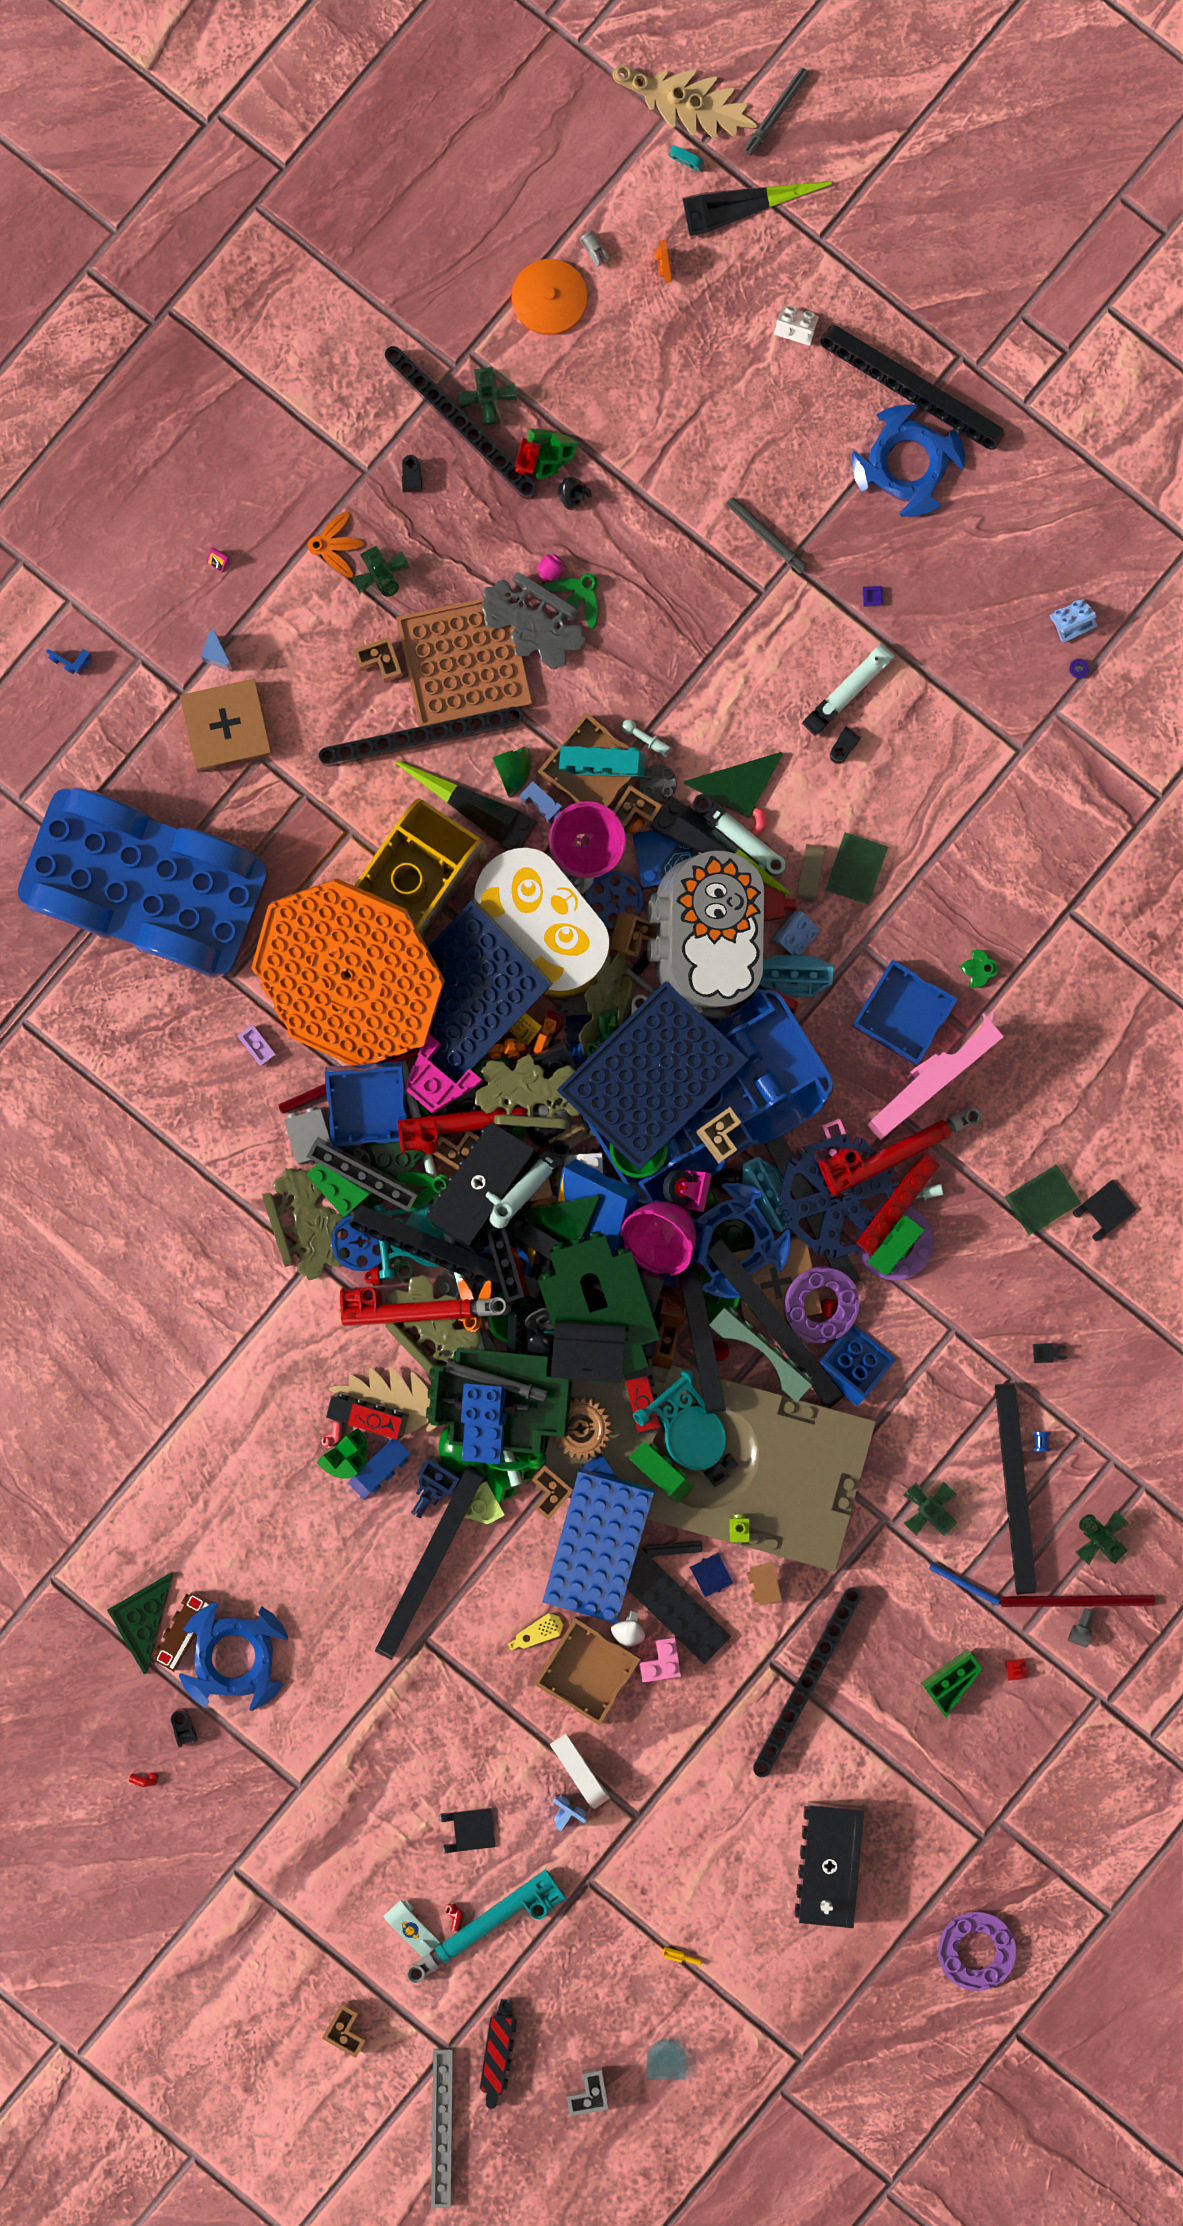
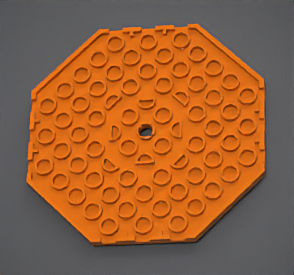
[251,878,445,1065]

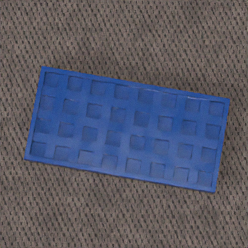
[542,1468,655,1623]

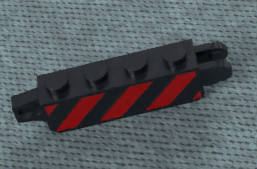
[480,1999,517,2109]

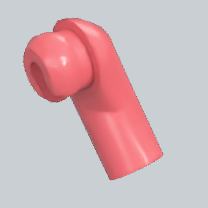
[750,808,768,837]
[321,1422,343,1448]

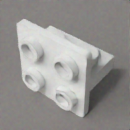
[774,306,819,346]

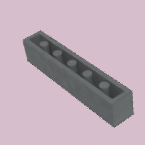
[306,1137,420,1212]

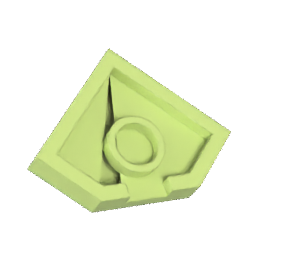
[464,1481,505,1524]

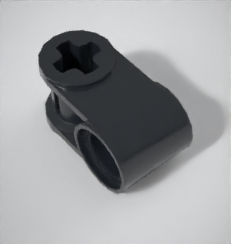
[402,455,422,493]
[829,726,862,764]
[171,1708,198,1748]

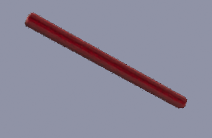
[278,1047,419,1114]
[1000,1595,1155,1607]

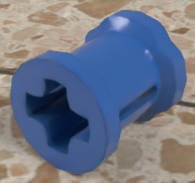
[1033,1432,1051,1451]

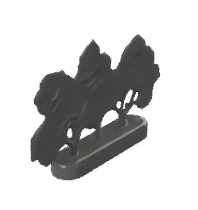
[481,572,586,670]

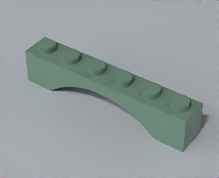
[709,1306,814,1402]

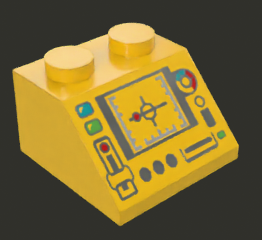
[506,1013,542,1047]

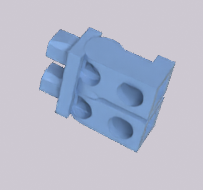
[520,781,562,824]

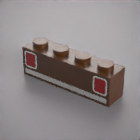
[153,1592,213,1672]

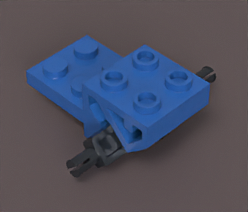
[443,1383,530,1464]

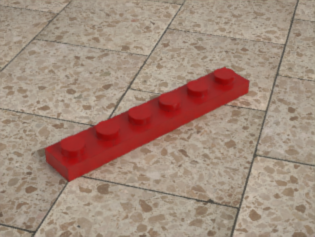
[856,1153,940,1255]

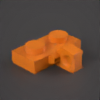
[654,240,672,283]
[534,1017,557,1053]
[484,1039,526,1060]

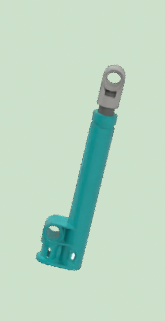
[407,1869,568,1983]

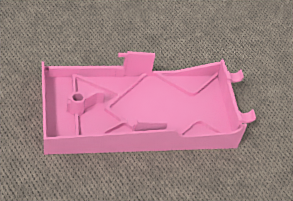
[867,1010,1004,1141]

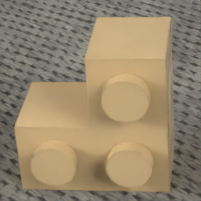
[696,1107,741,1164]

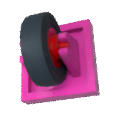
[663,1169,711,1212]

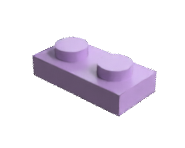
[238,1024,276,1066]

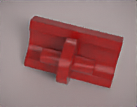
[514,438,541,475]

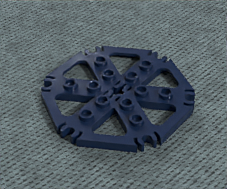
[778,1134,899,1258]

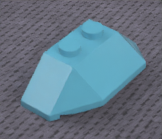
[759,955,833,997]
[742,1156,794,1232]

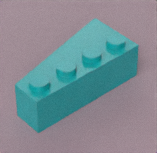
[559,746,646,777]

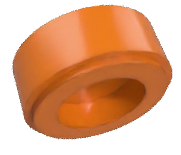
[626,817,645,834]

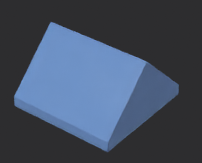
[201,630,233,671]

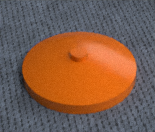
[512,259,587,335]

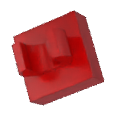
[1005,1658,1028,1681]

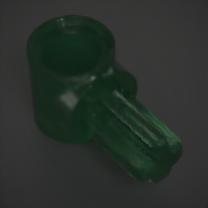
[388,1249,415,1283]

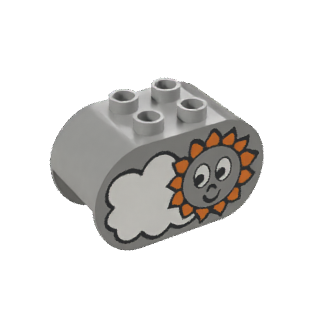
[647,851,764,1010]

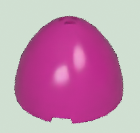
[549,801,626,878]
[620,1201,697,1276]

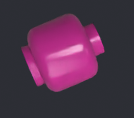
[537,553,565,582]

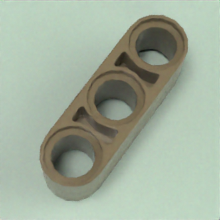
[796,844,825,901]

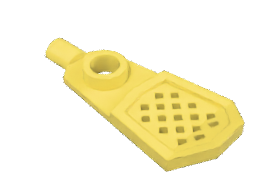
[508,1613,563,1650]

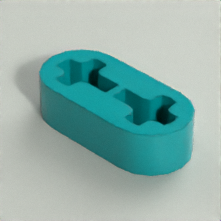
[668,145,704,171]

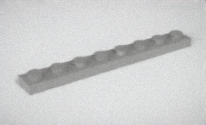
[431,2049,453,2208]

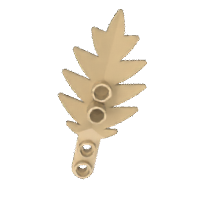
[613,65,757,139]
[329,1367,436,1436]

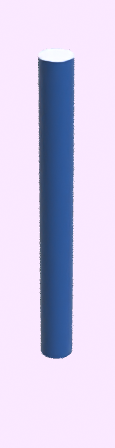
[929,1562,1001,1605]

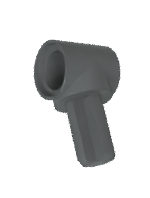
[1068,1608,1094,1648]

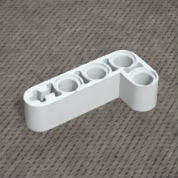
[550,1733,610,1809]

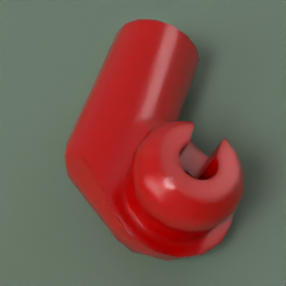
[129,1772,159,1787]
[445,1903,463,1931]

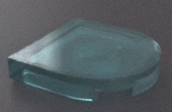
[647,2039,686,2080]

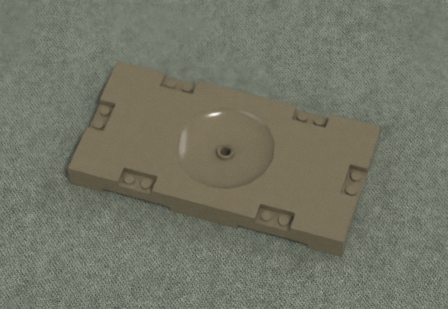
[536,1359,876,1572]

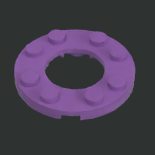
[856,1205,933,1281]
[784,1266,859,1343]
[938,1911,1016,1991]

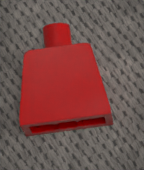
[764,886,796,921]

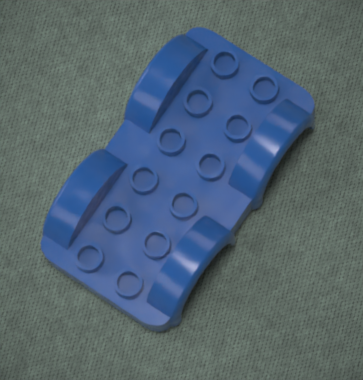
[18,787,268,978]
[585,989,833,1206]

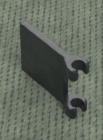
[1072,1180,1136,1241]
[439,1808,495,1853]

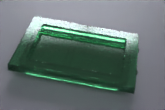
[825,832,888,905]
[1005,1164,1081,1236]

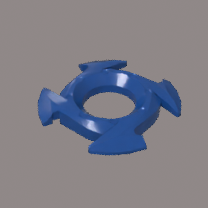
[852,405,965,517]
[686,1183,790,1298]
[179,1602,288,1711]

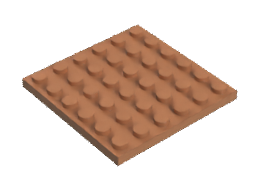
[396,593,532,727]

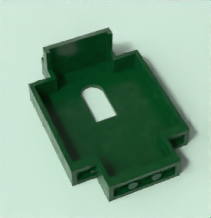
[538,1231,660,1384]
[426,1347,573,1454]

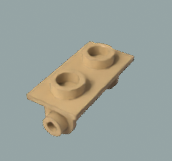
[548,1122,590,1154]

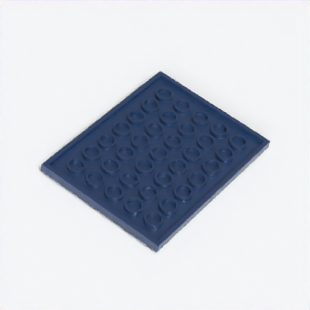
[421,899,553,1084]
[557,981,749,1171]

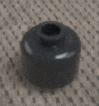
[713,1168,742,1194]

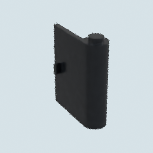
[551,1320,629,1383]

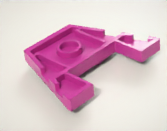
[404,1034,484,1114]

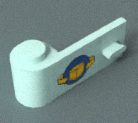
[383,1900,440,1958]

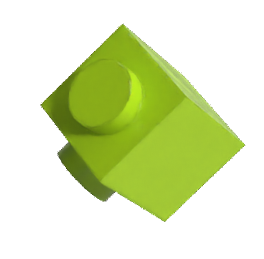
[729,1514,749,1542]

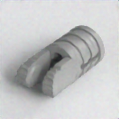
[579,230,611,267]

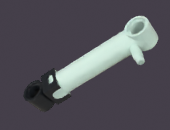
[802,643,895,737]
[693,794,786,876]
[486,1140,569,1228]

